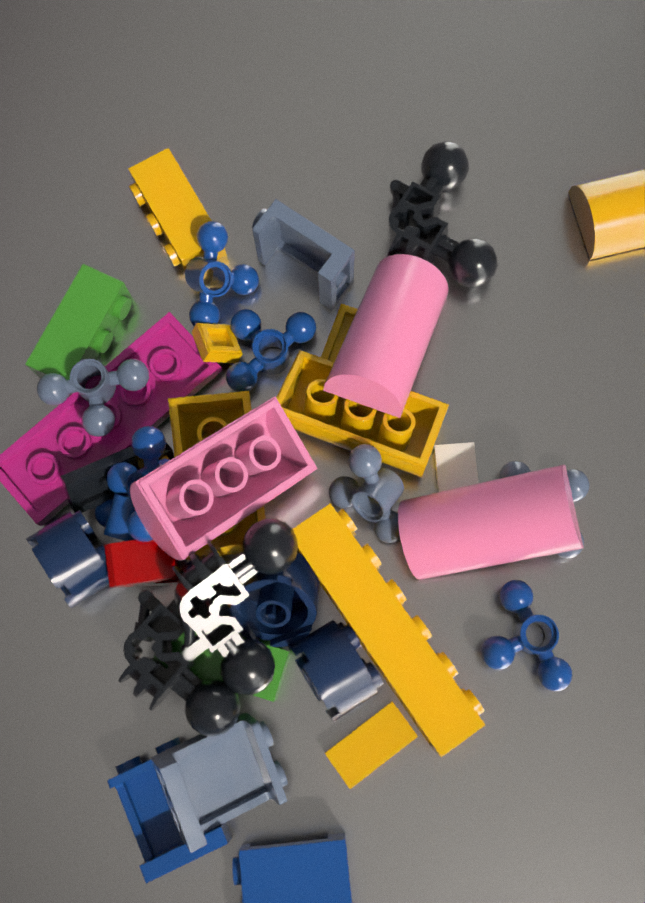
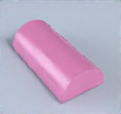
[323,254,448,418]
[130,396,318,560]
[398,464,584,580]

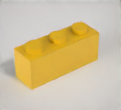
[128,148,227,271]

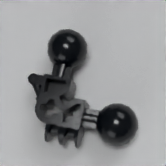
[388,141,498,288]
[172,519,298,695]
[118,555,241,737]

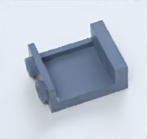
[252,199,355,311]
[151,712,288,853]

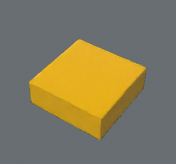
[191,323,243,363]

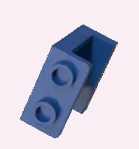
[107,737,233,883]
[232,832,352,903]

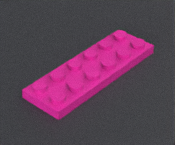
[0,312,222,527]

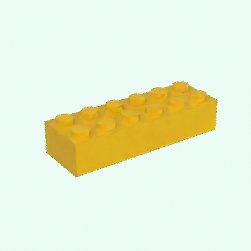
[293,503,485,757]

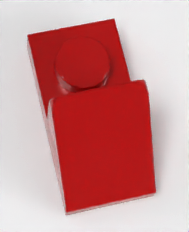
[104,540,179,588]

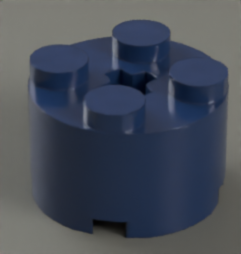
[26,510,109,608]
[231,550,320,647]
[289,620,384,722]

